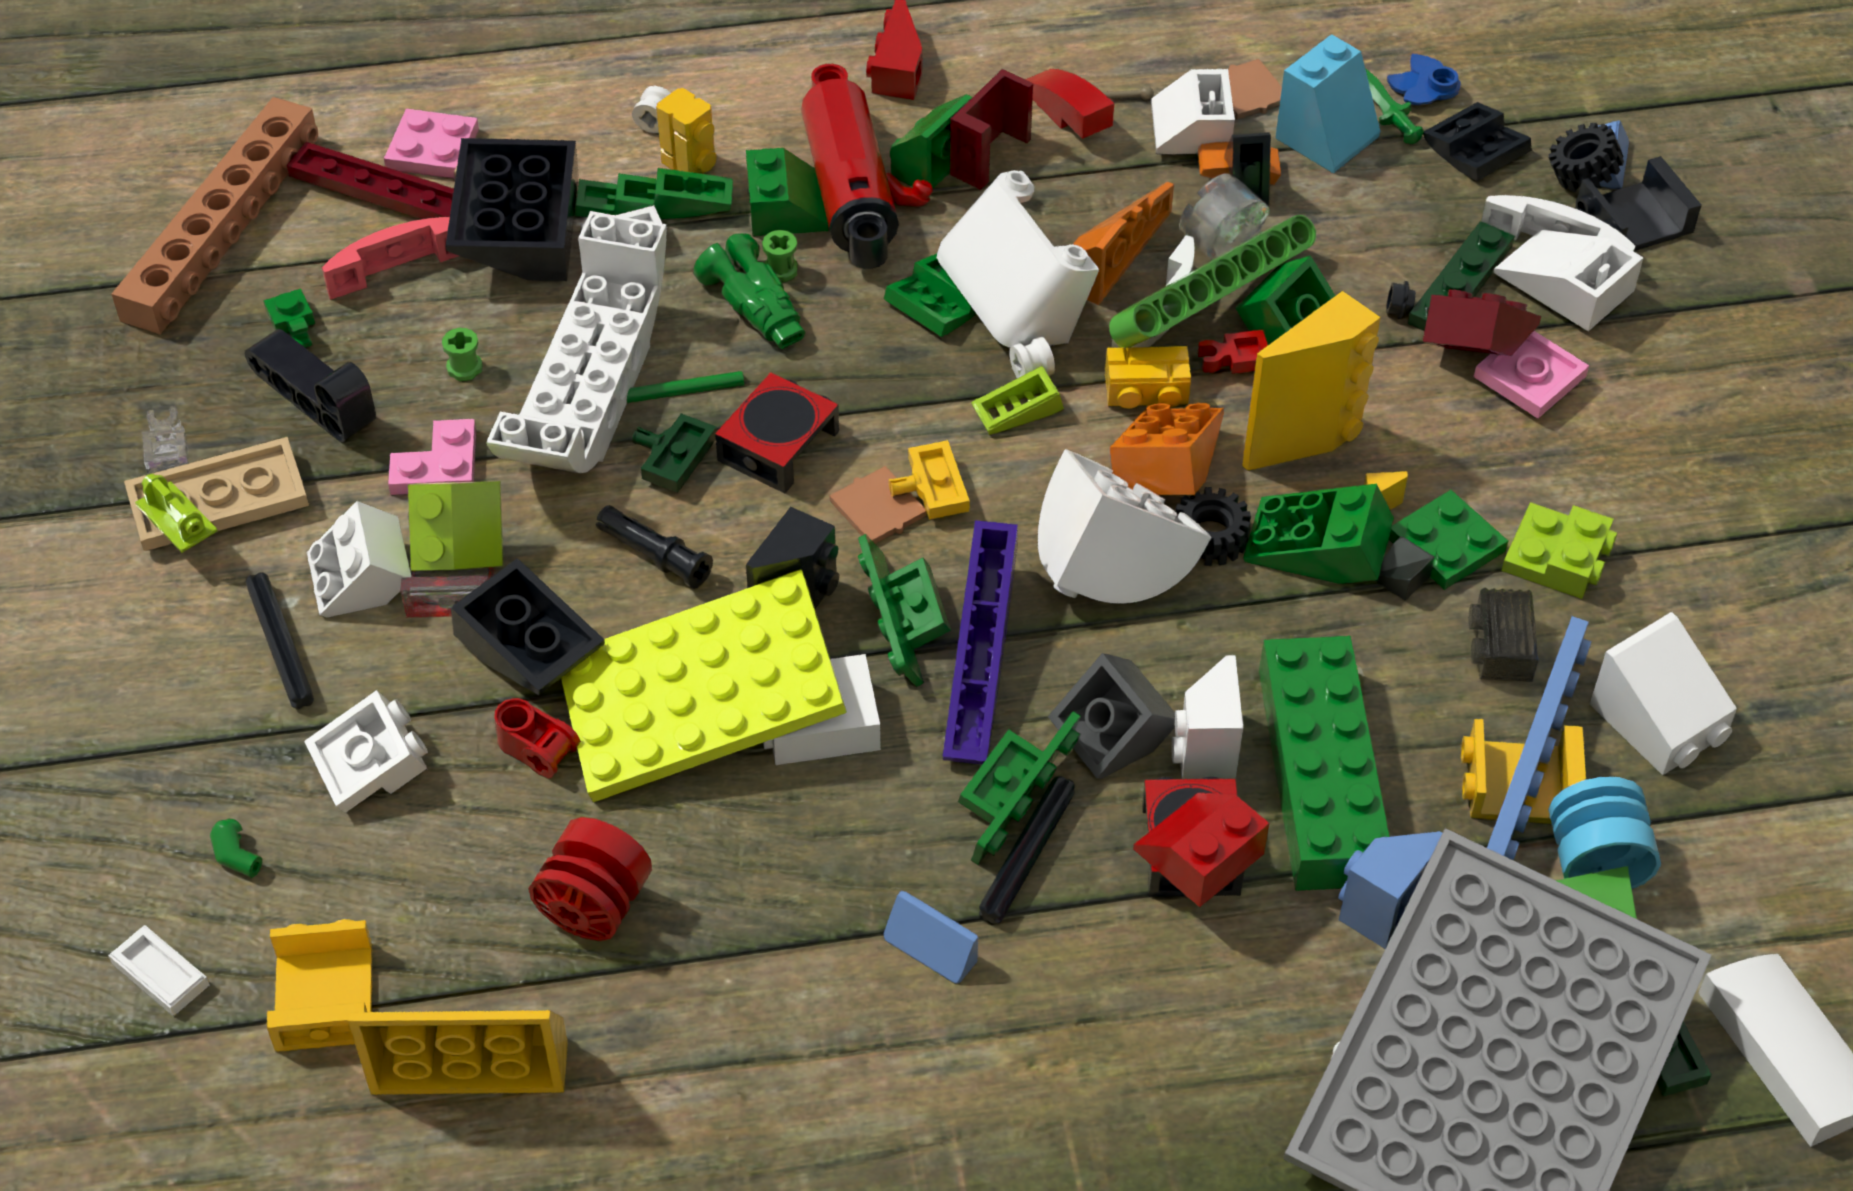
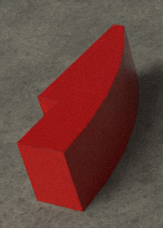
[1025,69,1115,139]

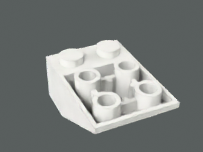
[1493,230,1643,331]

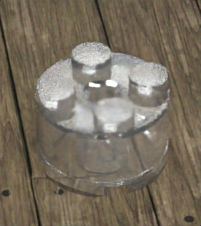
[1179,174,1270,260]

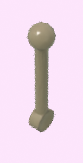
[1103,86,1154,101]

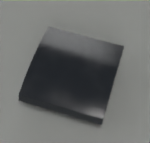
[1423,102,1532,181]

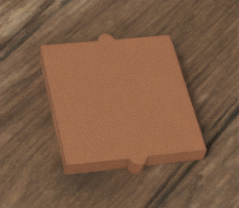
[1228,59,1282,120]
[829,466,927,544]

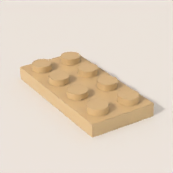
[124,437,309,551]

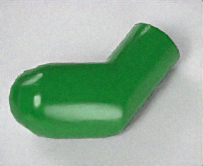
[210,818,262,878]

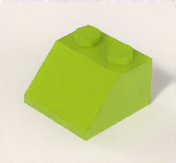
[408,481,503,571]

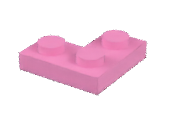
[388,419,476,495]

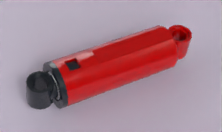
[801,64,899,269]

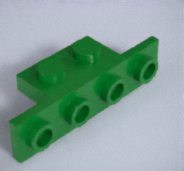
[858,534,951,687]
[958,711,1081,865]

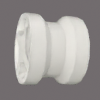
[632,86,671,134]
[1009,337,1055,378]

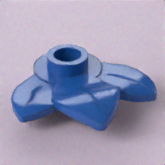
[1387,54,1461,105]

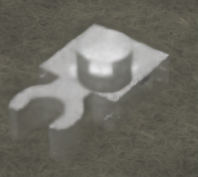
[142,406,189,473]

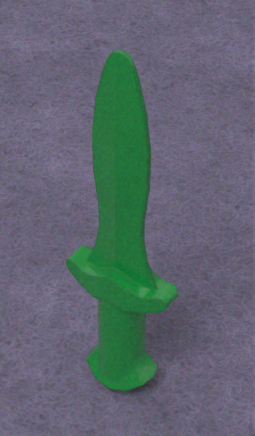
[1365,68,1424,145]

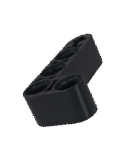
[245,329,376,442]

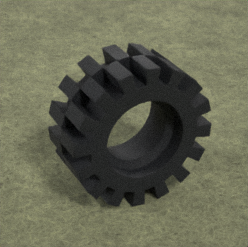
[1549,123,1624,192]
[1176,487,1251,566]

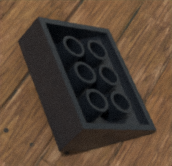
[446,138,579,281]

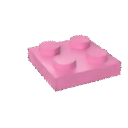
[384,109,479,179]
[1474,331,1589,418]

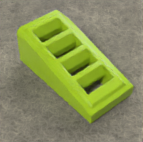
[971,366,1064,435]

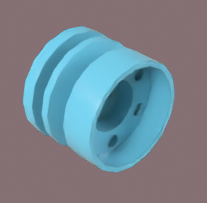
[1548,777,1661,889]

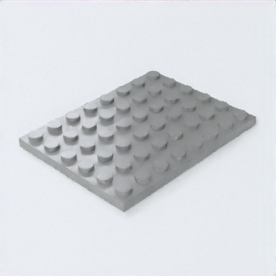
[1283,828,1712,1191]

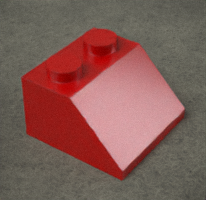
[1133,793,1270,907]

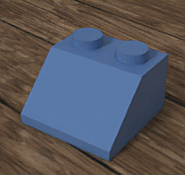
[1338,832,1442,949]

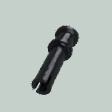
[596,505,713,589]

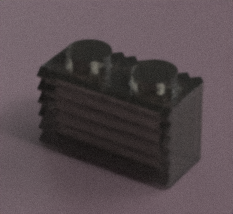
[1468,587,1538,682]

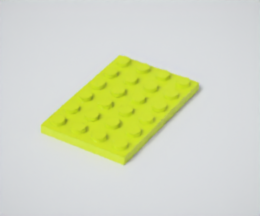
[561,569,847,802]

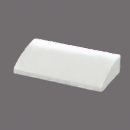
[1698,954,1853,1147]

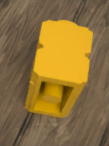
[656,88,717,174]
[1105,346,1191,409]

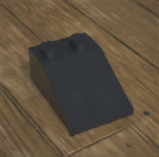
[451,558,605,695]

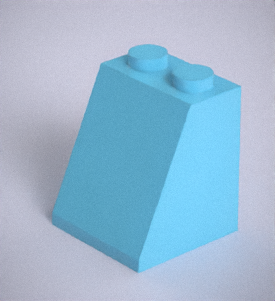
[1275,34,1380,173]

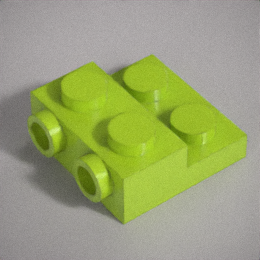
[1501,502,1618,599]

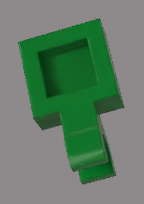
[263,289,315,347]

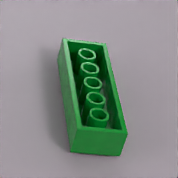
[1259,636,1390,891]

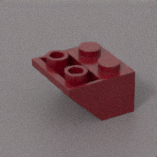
[1422,290,1541,356]

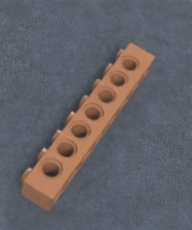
[111,97,318,335]

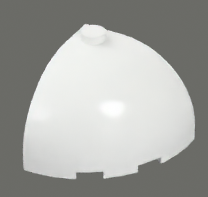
[1038,449,1211,604]

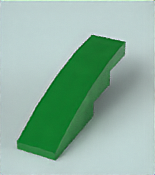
[575,168,733,220]

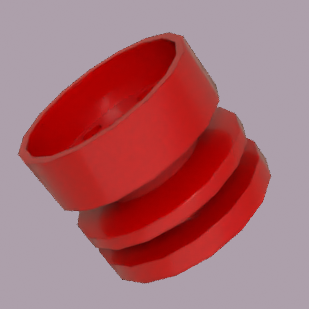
[528,817,652,941]

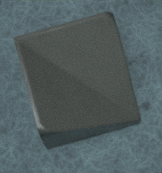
[1374,536,1435,601]

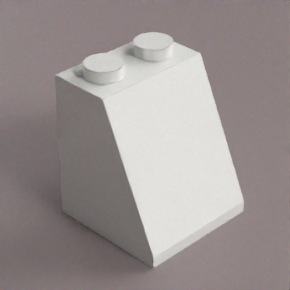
[1590,612,1737,775]

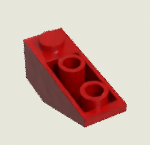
[866,0,922,100]

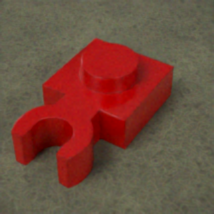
[1197,330,1268,374]

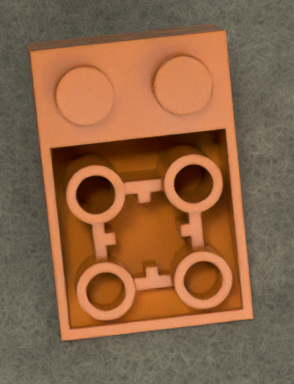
[1110,403,1224,495]

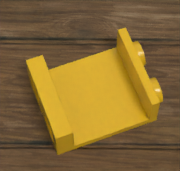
[1461,719,1586,824]
[267,919,372,1052]

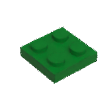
[1389,490,1508,590]

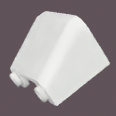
[937,170,1099,347]

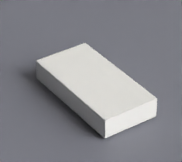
[108,925,210,1017]

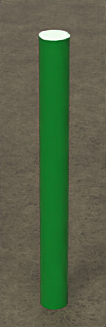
[626,371,744,403]

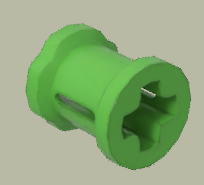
[762,230,798,282]
[442,328,483,381]

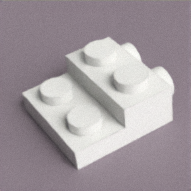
[304,690,428,813]

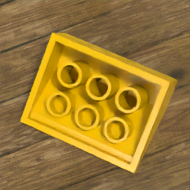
[1242,291,1381,471]
[348,1010,568,1095]

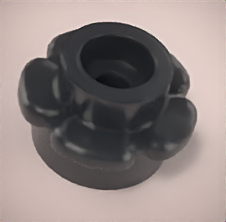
[1386,281,1416,319]

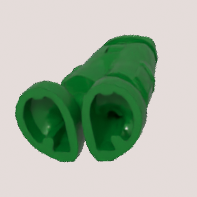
[693,233,806,349]

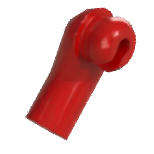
[886,173,933,207]

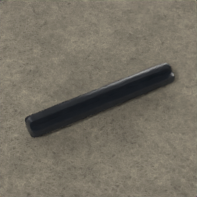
[245,572,314,709]
[979,776,1075,924]

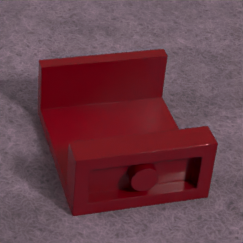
[950,69,1033,190]

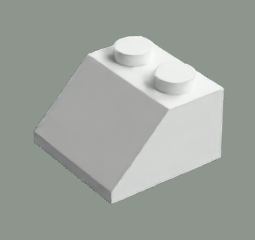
[1172,655,1243,779]

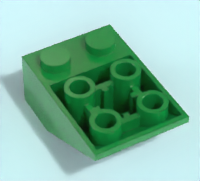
[1243,484,1394,584]

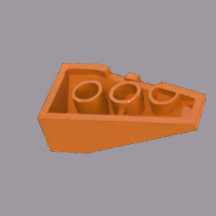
[1072,181,1174,305]

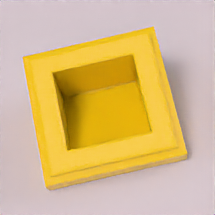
[1364,471,1408,510]

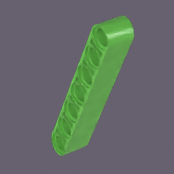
[1109,215,1316,348]

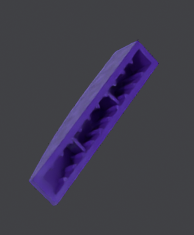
[942,520,1018,764]

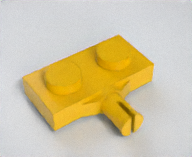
[888,440,970,520]

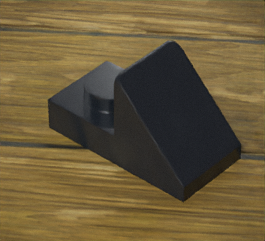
[1224,132,1271,209]

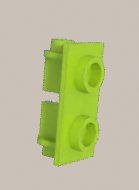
[135,474,218,553]

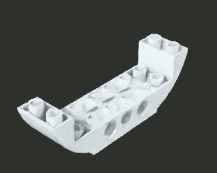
[486,211,667,473]

